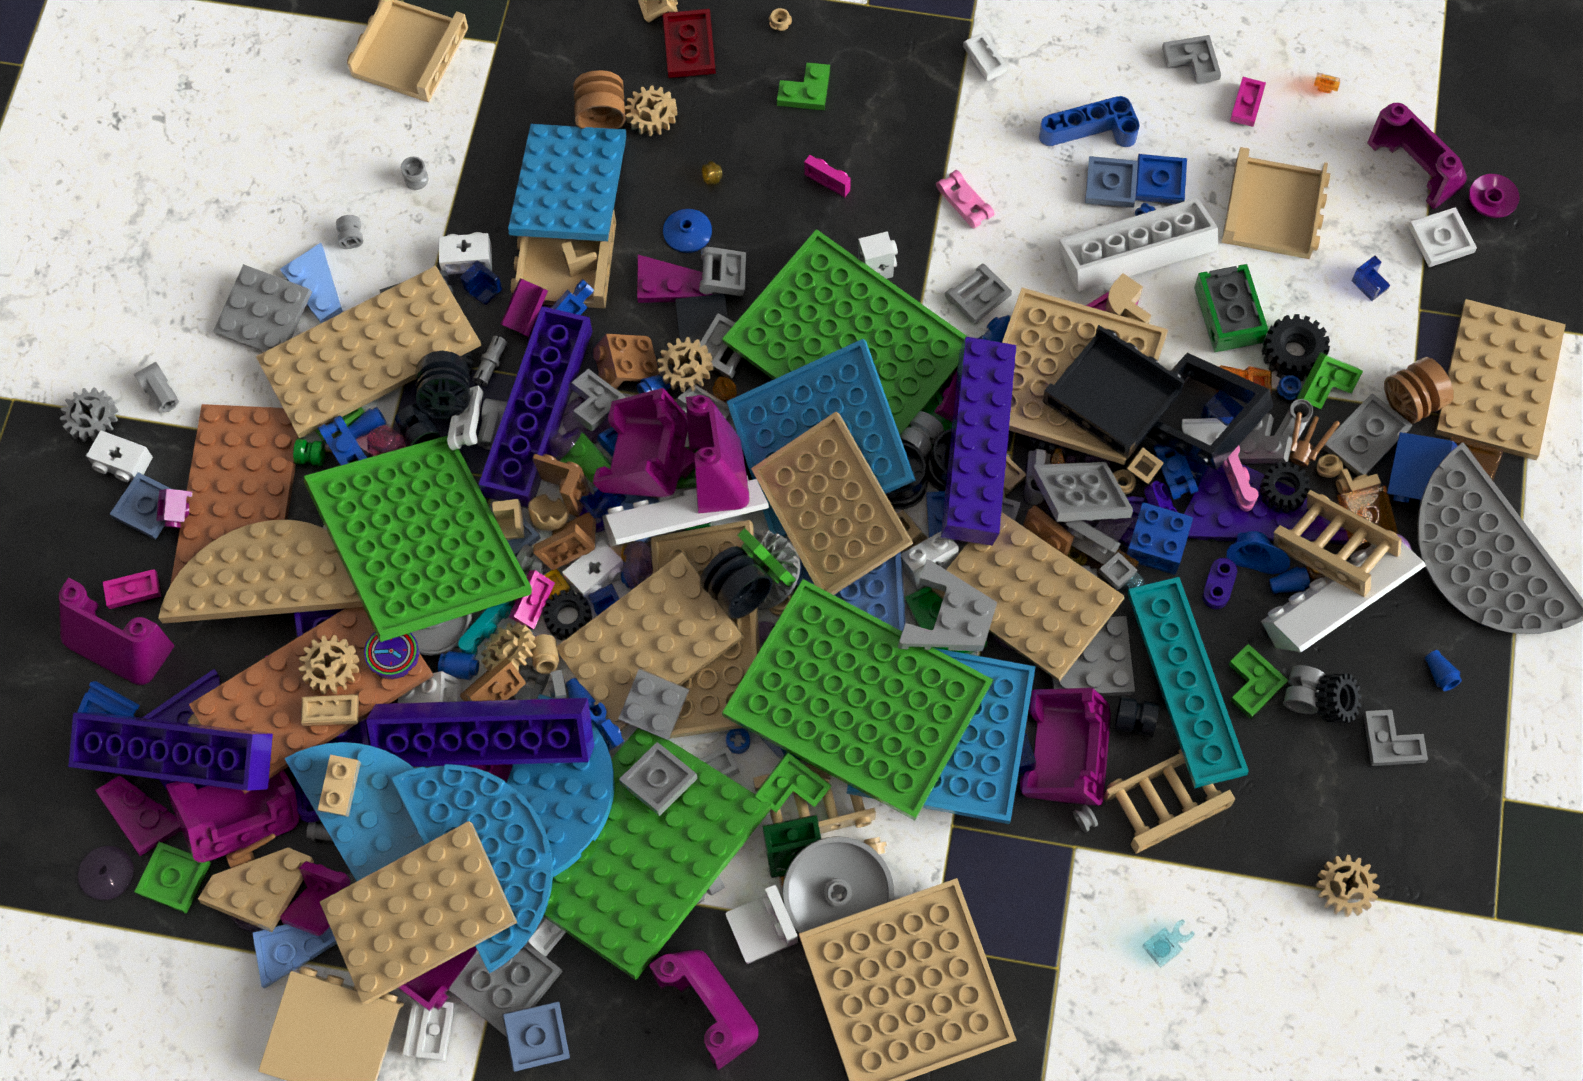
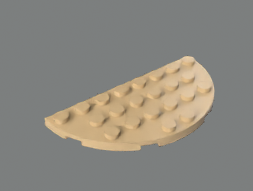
[158,520,363,624]

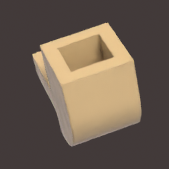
[1106,273,1151,324]

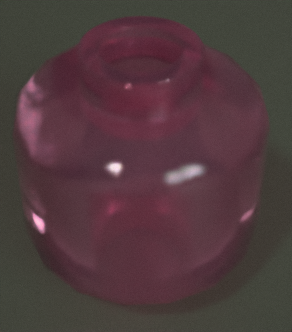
[367,425,406,456]

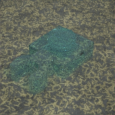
[1142,919,1195,968]

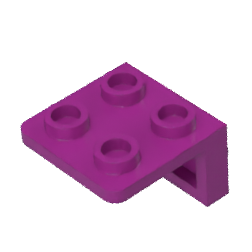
[280,861,351,936]

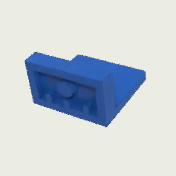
[1125,503,1193,575]

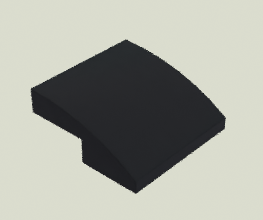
[675,294,728,343]

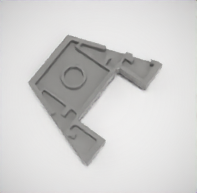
[898,559,997,651]

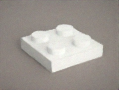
[1408,207,1477,267]

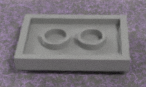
[1322,393,1412,476]

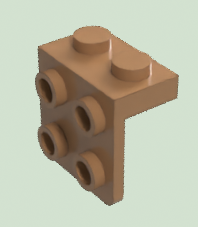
[593,334,659,389]

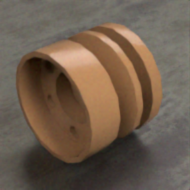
[573,70,626,129]
[1384,357,1454,424]

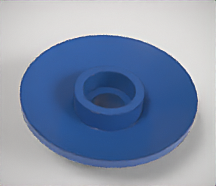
[663,209,712,253]

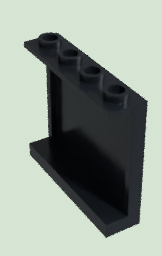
[1043,325,1185,459]

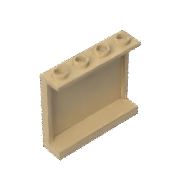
[347,0,468,102]
[1221,147,1330,259]
[511,210,616,308]
[258,966,404,1081]

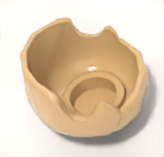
[528,494,569,531]

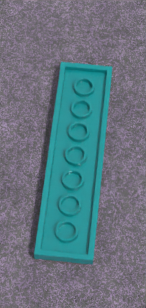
[1127,577,1249,788]

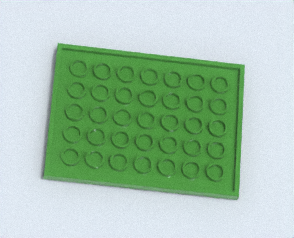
[722,229,968,435]
[304,435,532,642]
[722,579,993,821]
[543,728,771,980]

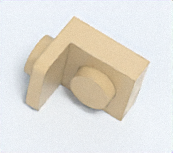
[638,0,678,22]
[1336,468,1381,502]

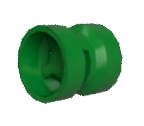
[293,439,325,466]

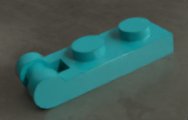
[458,600,515,657]

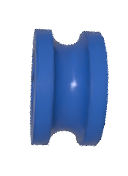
[726,728,750,754]

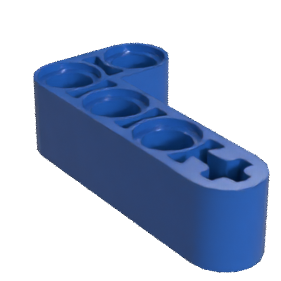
[1039,96,1140,147]

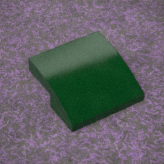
[762,815,821,878]

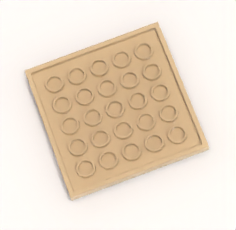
[1002,287,1168,465]
[798,878,1016,1081]

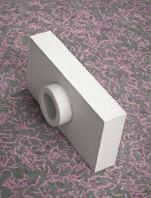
[963,32,1008,81]

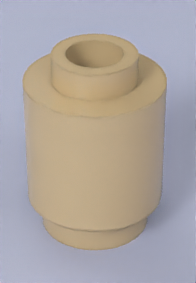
[531,634,559,674]

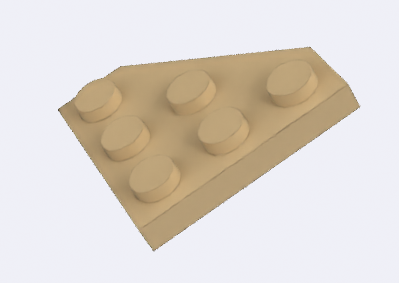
[198,848,314,932]

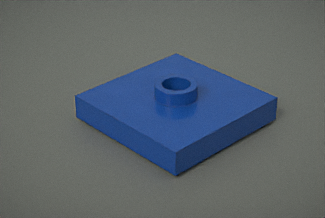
[1135,154,1187,204]

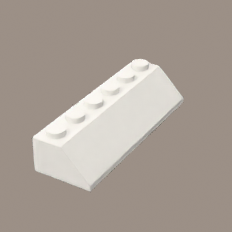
[1059,198,1218,292]
[602,476,769,547]
[1261,542,1426,652]

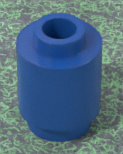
[438,651,479,680]

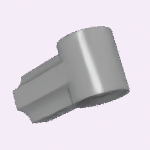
[134,362,179,413]
[477,398,507,450]
[1274,399,1313,441]
[1022,449,1051,505]

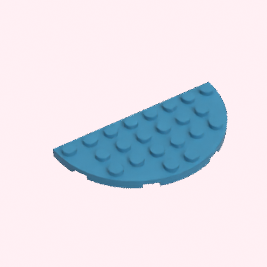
[507,694,615,877]
[284,742,425,881]
[392,764,553,973]

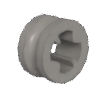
[1073,805,1098,833]

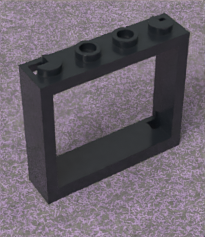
[1147,353,1273,470]

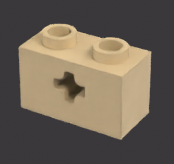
[318,755,361,817]

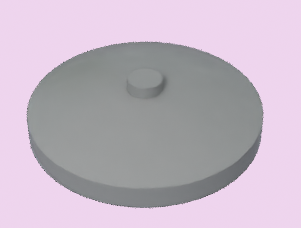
[782,836,894,933]

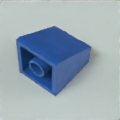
[1387,432,1457,505]

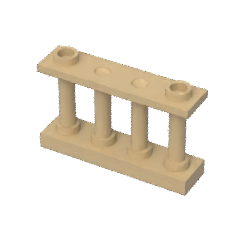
[1274,490,1402,597]
[1104,749,1235,854]
[753,764,876,834]

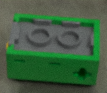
[1194,264,1268,353]

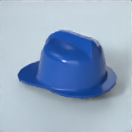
[1227,531,1290,574]

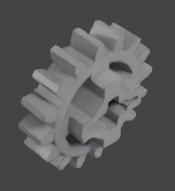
[60,387,118,442]

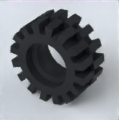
[1259,462,1310,513]
[543,590,592,641]
[1315,673,1361,723]

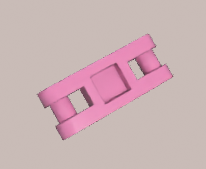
[936,170,995,229]
[1222,445,1258,512]

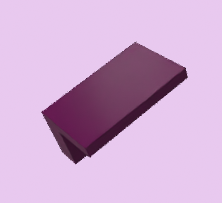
[500,278,548,337]

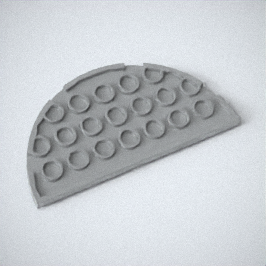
[1417,442,1583,634]

